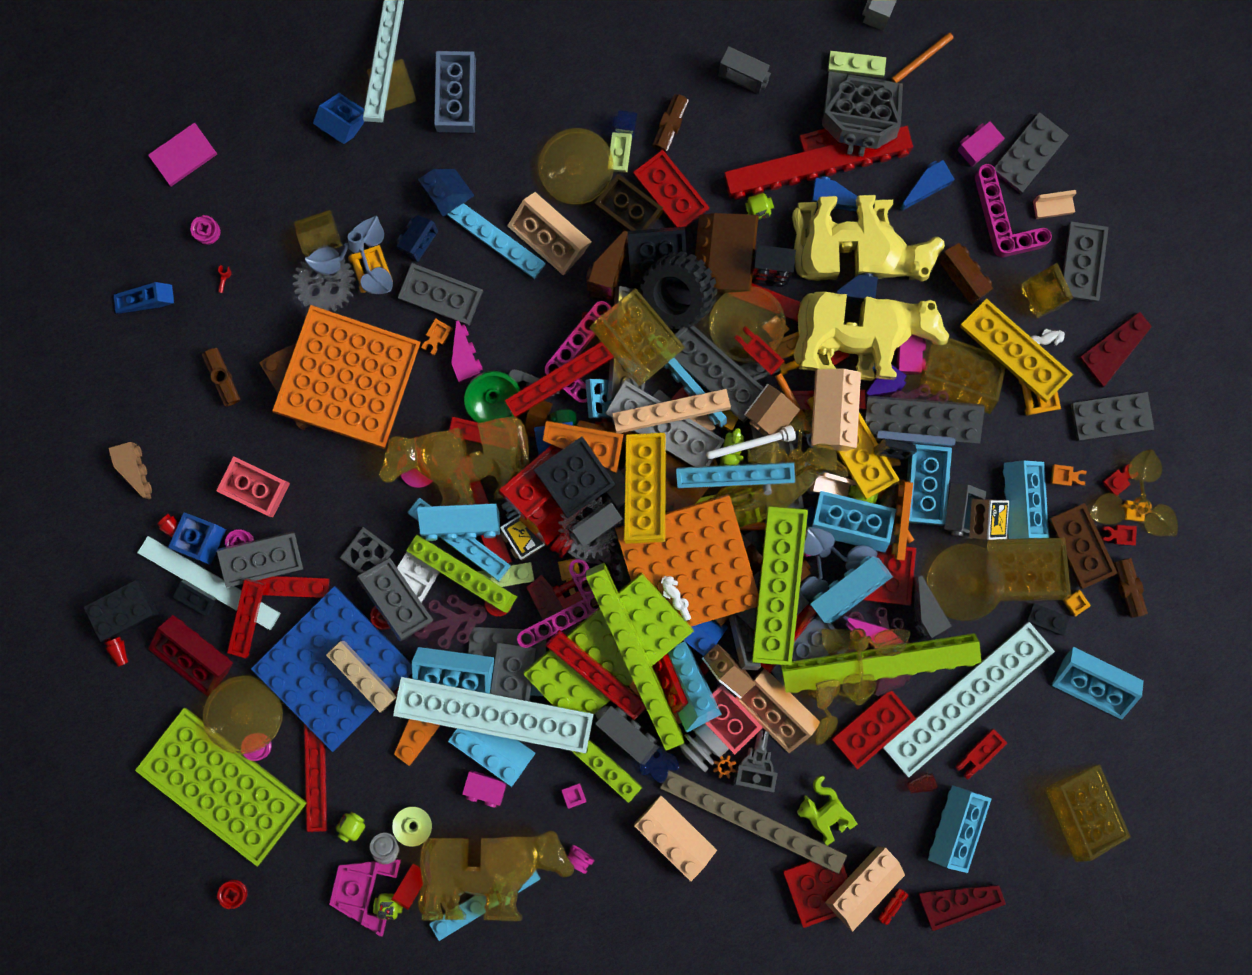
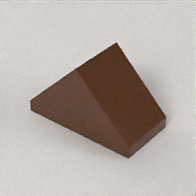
[523,401,553,438]

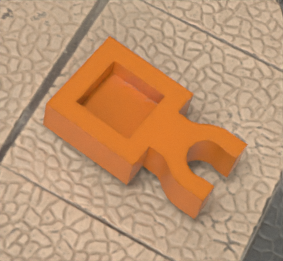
[421,319,453,355]
[1050,464,1087,486]

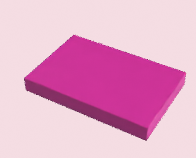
[149,123,217,186]

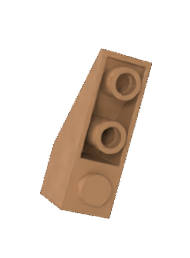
[109,442,152,499]

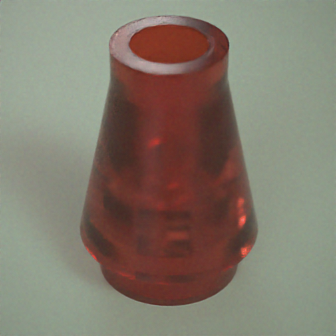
[907,772,938,794]

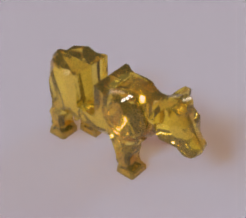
[380,417,530,506]
[418,831,574,921]

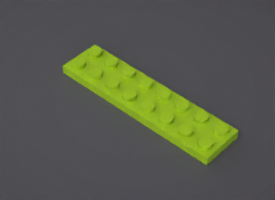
[752,506,808,666]

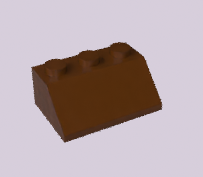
[938,243,993,305]

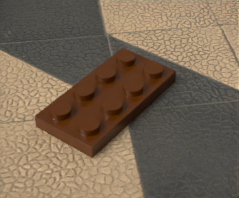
[1049,503,1117,589]

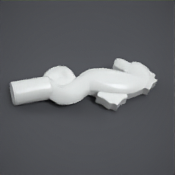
[1030,329,1065,346]
[661,576,691,621]

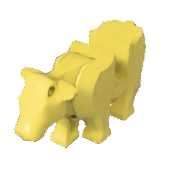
[792,195,945,282]
[794,292,949,381]

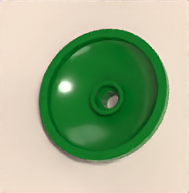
[464,371,521,426]

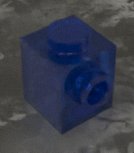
[612,110,637,138]

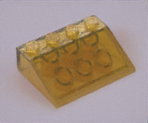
[590,288,685,386]
[918,338,1006,414]
[987,538,1071,601]
[1045,764,1130,862]

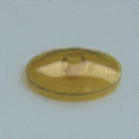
[538,128,614,204]
[709,286,786,363]
[927,543,1005,621]
[203,676,283,754]

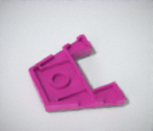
[329,859,401,936]

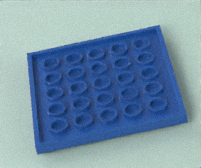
[251,586,412,752]

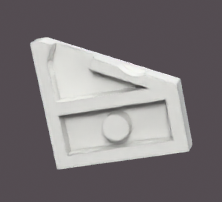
[397,552,440,603]

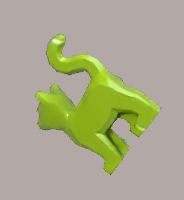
[719,428,744,466]
[797,775,857,846]

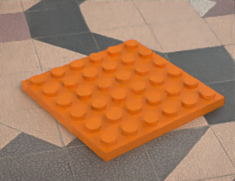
[273,305,421,449]
[615,494,758,626]

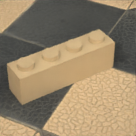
[326,641,397,712]

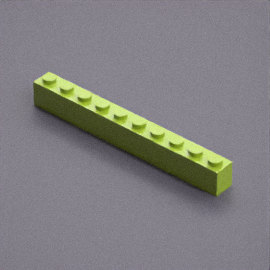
[586,563,684,751]
[781,633,981,693]

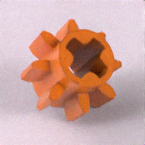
[713,755,736,778]

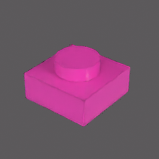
[562,783,587,809]

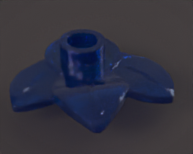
[640,744,679,783]

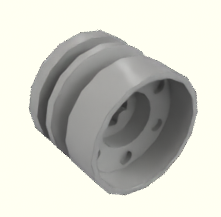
[680,723,729,772]

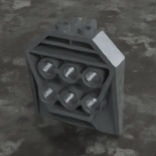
[822,71,903,157]

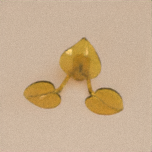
[748,409,837,472]
[1090,449,1178,536]
[822,628,910,701]
[808,679,875,746]

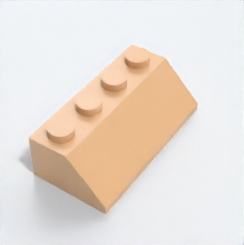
[508,192,592,275]
[811,369,861,452]
[735,669,821,753]
[634,795,717,881]
[825,846,905,932]

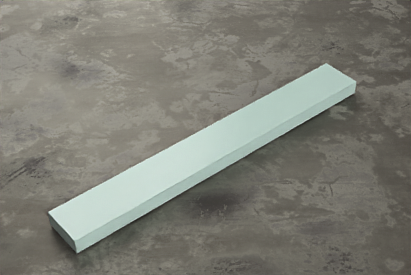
[363,0,404,122]
[138,536,281,630]

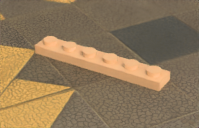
[612,389,731,433]

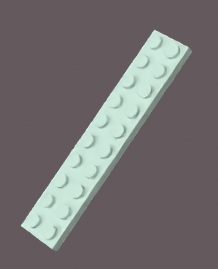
[883,622,1055,777]
[393,677,594,753]

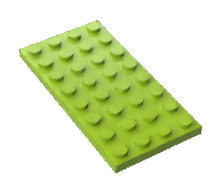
[523,572,694,714]
[135,708,307,867]

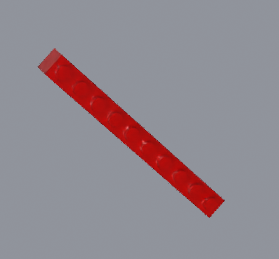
[724,126,913,199]

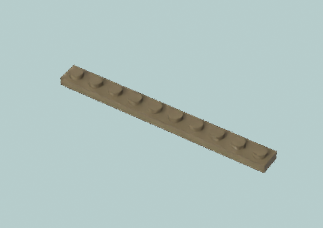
[661,770,847,874]

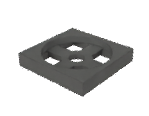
[340,527,394,574]

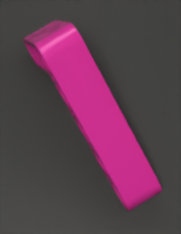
[975,164,1052,257]
[545,301,612,403]
[517,559,599,648]

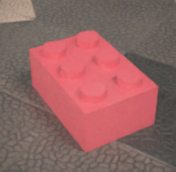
[216,456,290,517]
[705,684,763,755]

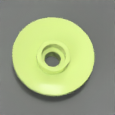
[393,807,432,846]

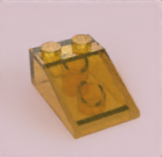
[1022,263,1073,319]

